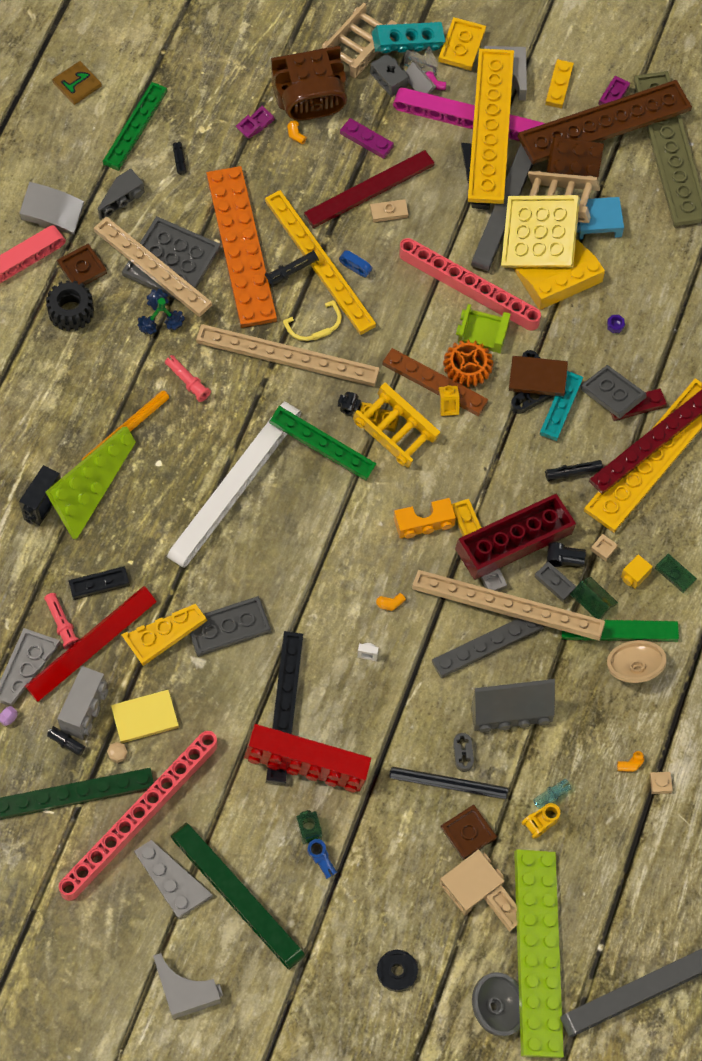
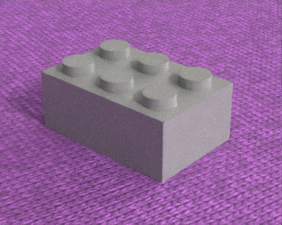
[57,666,108,740]

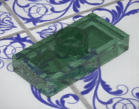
[655,553,697,593]

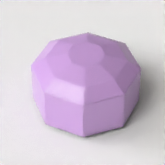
[0,706,18,726]

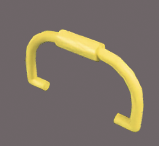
[283,300,342,341]

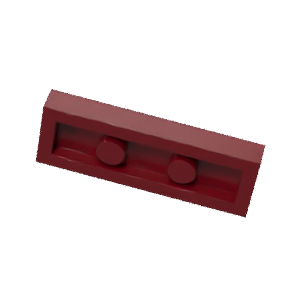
[610,388,667,421]

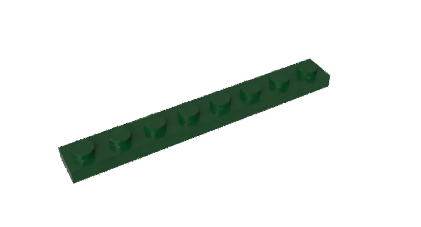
[0,767,154,820]

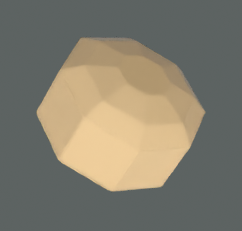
[107,742,128,763]

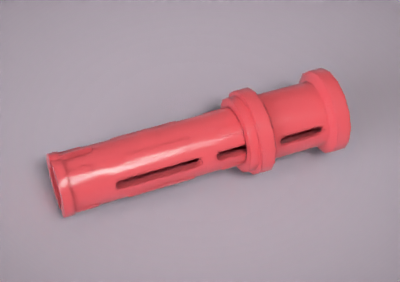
[165,355,211,402]
[44,593,79,650]

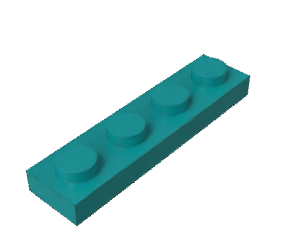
[539,371,583,441]

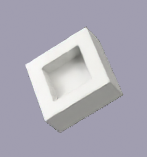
[357,643,379,661]

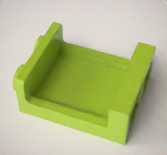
[456,304,511,354]

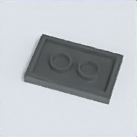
[580,365,646,419]

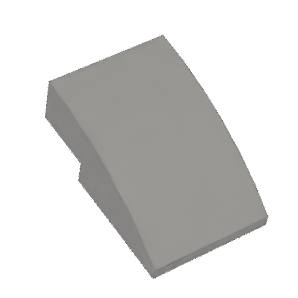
[19,182,84,234]

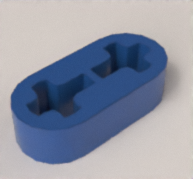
[339,250,372,277]

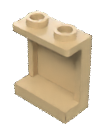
[439,849,504,916]

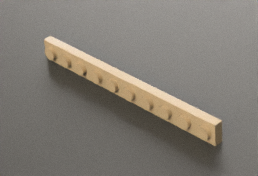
[196,324,380,387]
[412,570,605,641]

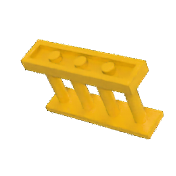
[353,383,440,468]

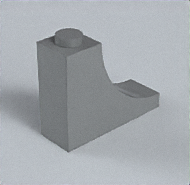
[484,46,527,100]
[153,953,223,1019]

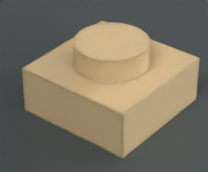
[590,534,618,561]
[649,772,673,794]

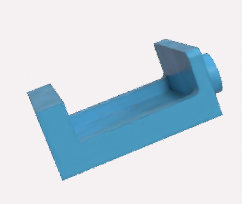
[577,197,624,239]

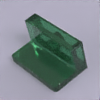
[570,577,618,619]

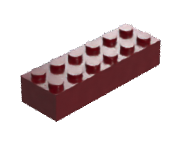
[455,493,576,580]

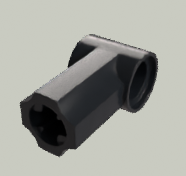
[546,542,586,567]

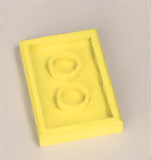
[111,690,179,743]

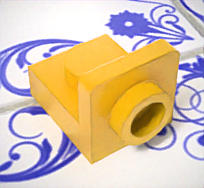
[439,385,459,416]

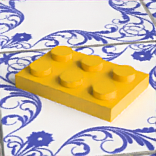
[438,17,486,71]

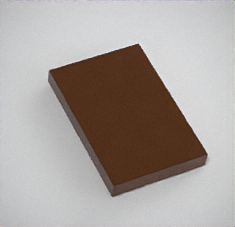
[509,356,568,397]

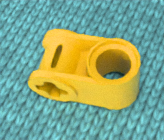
[521,803,560,840]

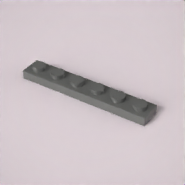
[432,619,544,678]

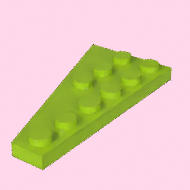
[46,427,136,539]

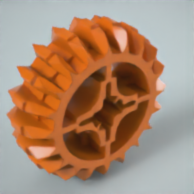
[443,339,493,388]

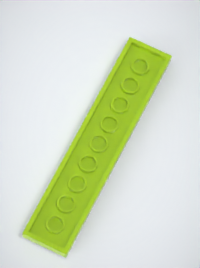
[514,849,564,1059]

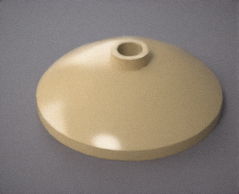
[607,640,667,683]

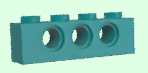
[372,22,445,53]

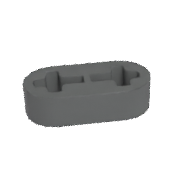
[453,733,474,772]

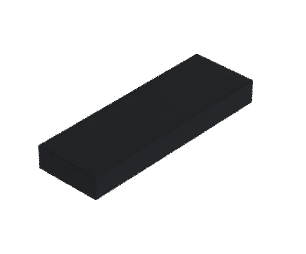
[68,566,130,600]

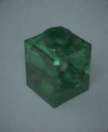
[296,810,322,844]

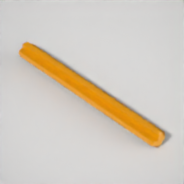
[82,390,169,461]

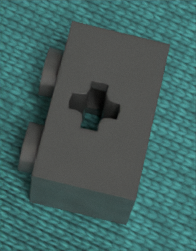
[370,53,409,97]

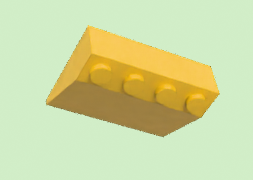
[513,239,605,310]

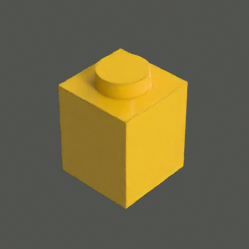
[621,554,653,589]

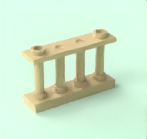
[321,2,397,78]
[528,171,600,223]

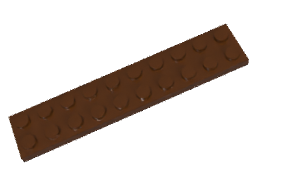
[517,80,692,165]

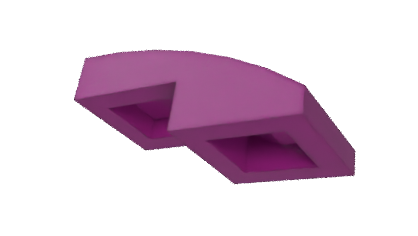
[235,106,275,139]

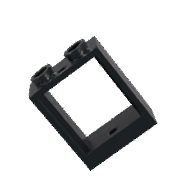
[19,465,61,526]

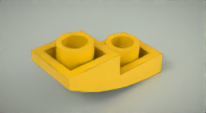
[360,402,400,432]

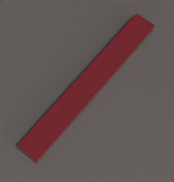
[304,150,435,229]

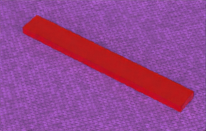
[25,586,157,702]

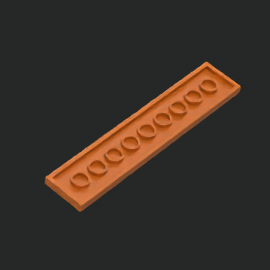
[206,166,277,328]

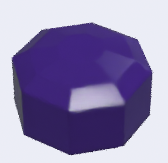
[607,315,625,333]

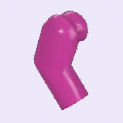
[425,71,446,91]

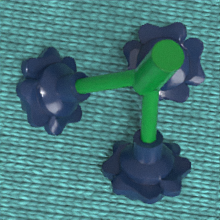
[137,288,185,335]

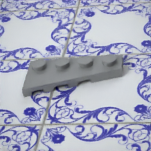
[0,628,61,706]
[134,840,213,919]

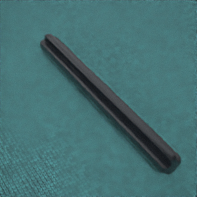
[389,767,508,799]

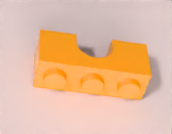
[394,498,456,539]

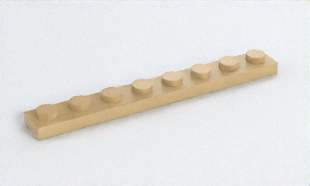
[94,216,212,317]

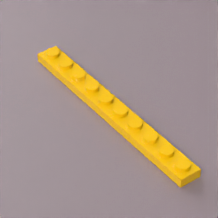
[265,190,376,335]

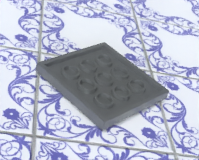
[122,216,221,300]

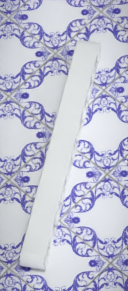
[167,402,301,568]

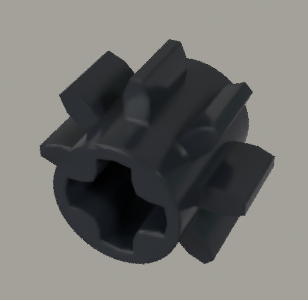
[338,392,361,415]

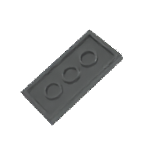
[189,596,271,657]

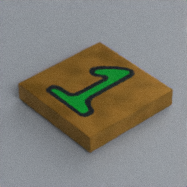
[52,61,102,105]

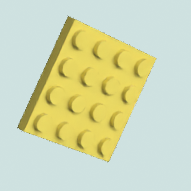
[501,195,580,268]

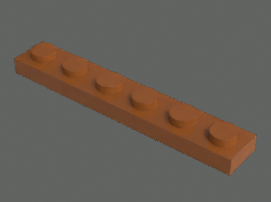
[382,348,488,417]

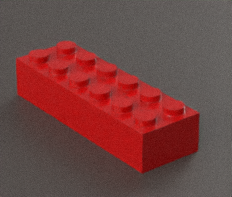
[244,724,372,792]

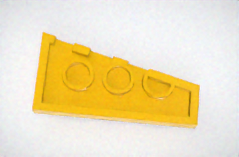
[121,604,208,666]

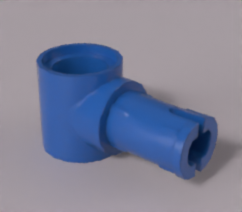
[307,839,338,879]

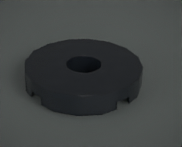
[377,949,418,992]

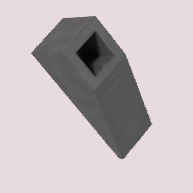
[98,169,145,220]

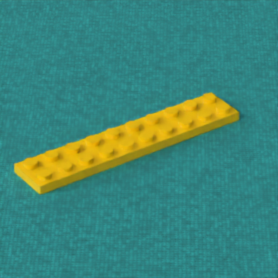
[468,48,514,204]
[584,378,702,533]

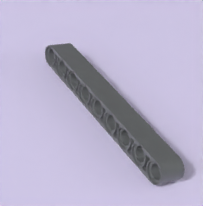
[471,144,533,272]
[560,949,702,1037]

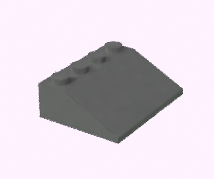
[471,679,555,732]

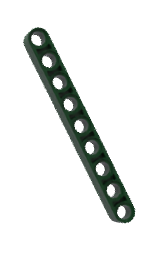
[170,822,305,970]

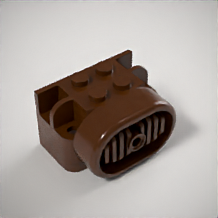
[271,46,347,121]

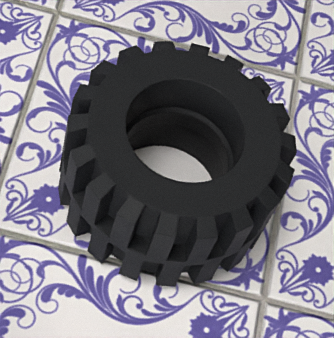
[46,280,94,331]

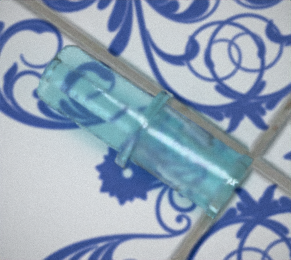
[533,779,571,809]

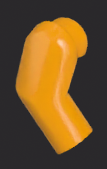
[287,120,307,145]
[376,593,406,611]
[617,751,644,772]

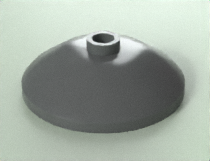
[472,972,520,1036]

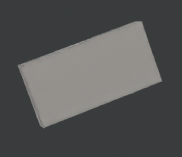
[406,62,436,94]

